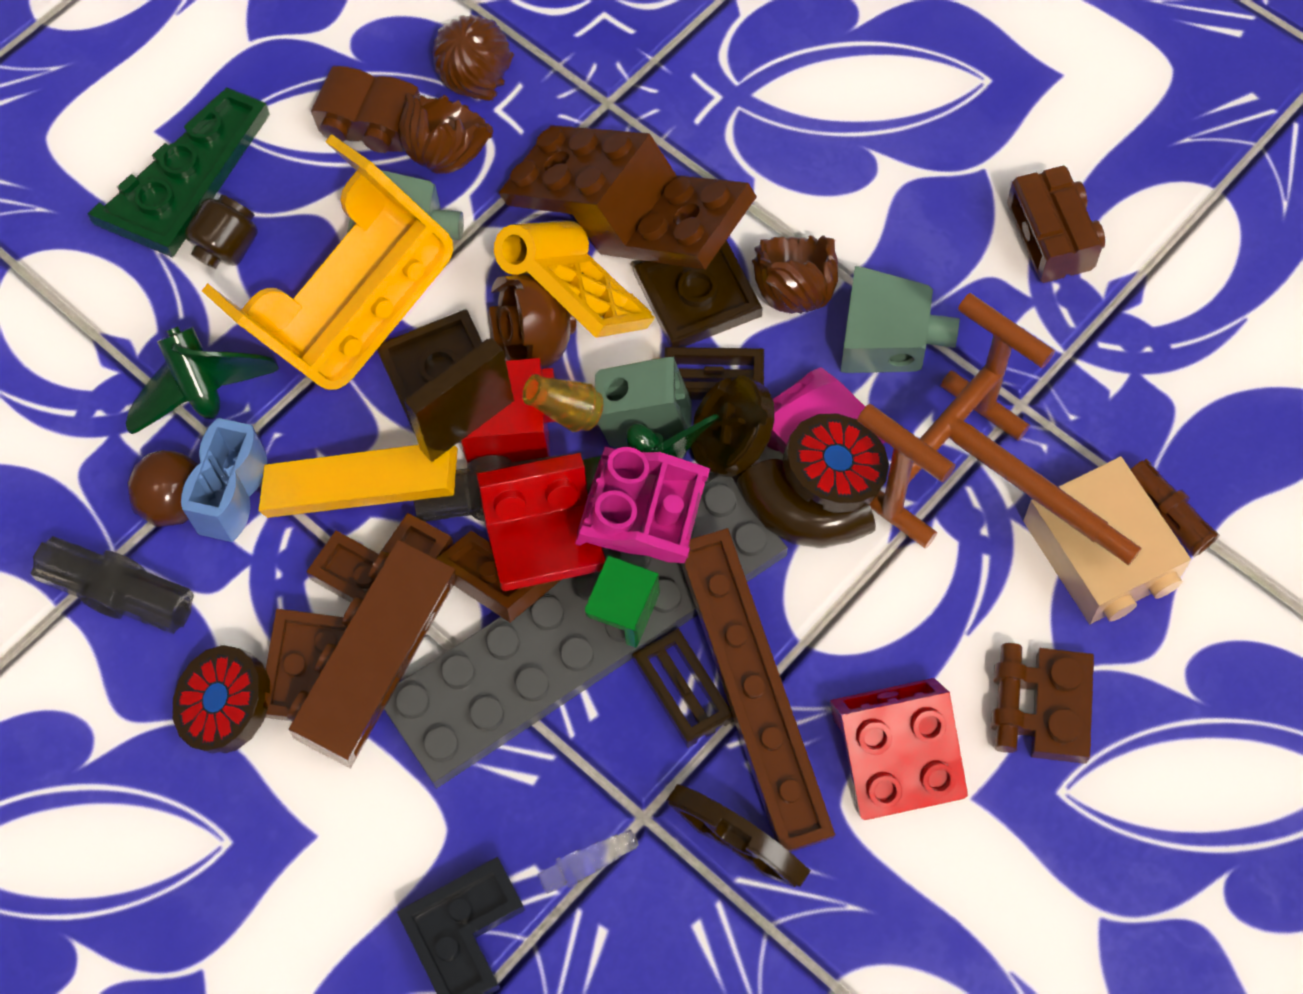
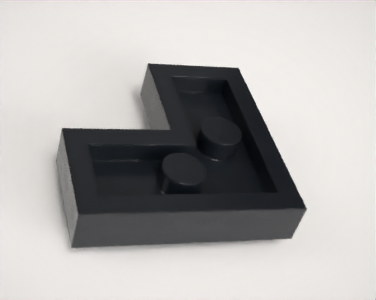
[397,857,525,994]

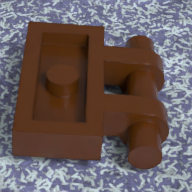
[991,643,1094,764]

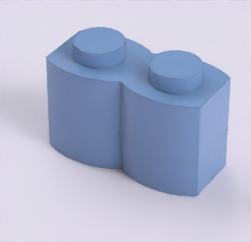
[181,418,267,542]

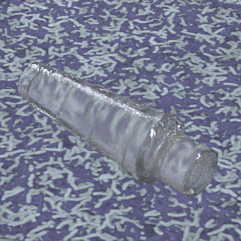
[537,829,638,894]

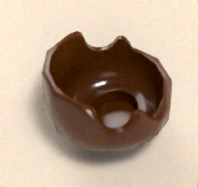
[127,450,199,527]

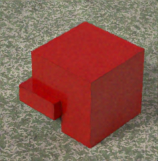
[461,358,557,474]

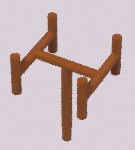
[857,293,1142,566]

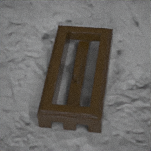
[664,347,764,400]
[633,628,734,748]

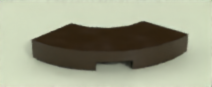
[666,784,811,887]

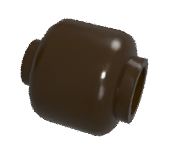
[184,194,258,270]

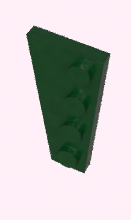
[87,87,270,258]

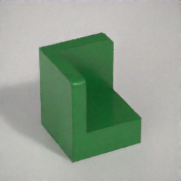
[585,555,660,648]

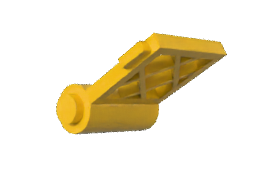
[494,220,655,338]

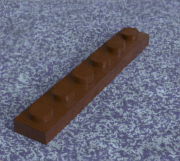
[681,528,836,852]

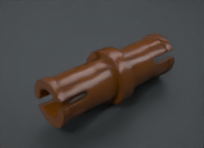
[1130,459,1220,557]

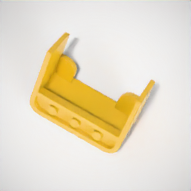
[201,134,453,390]

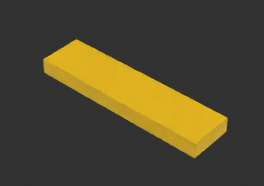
[259,445,458,518]

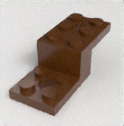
[498,125,757,270]

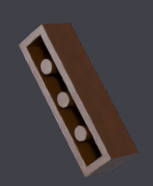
[287,539,456,769]

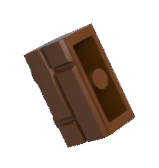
[1007,165,1106,283]

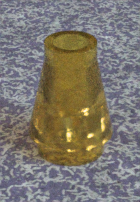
[523,374,603,432]

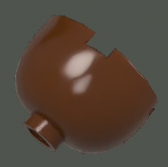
[488,275,576,369]

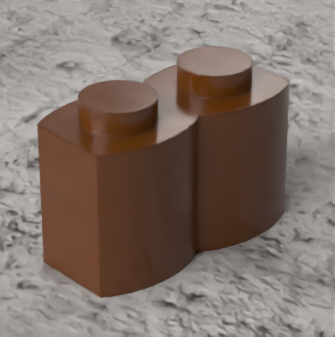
[311,66,420,153]

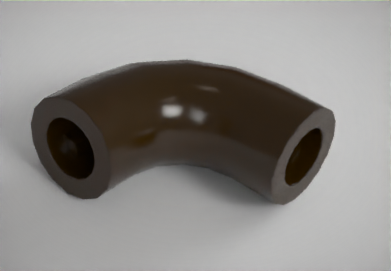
[736,458,876,548]

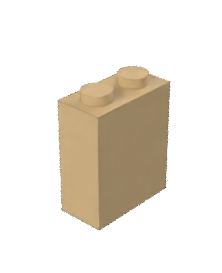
[1023,456,1192,625]

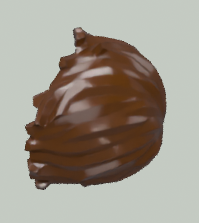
[432,14,514,101]
[399,93,494,174]
[752,235,838,314]

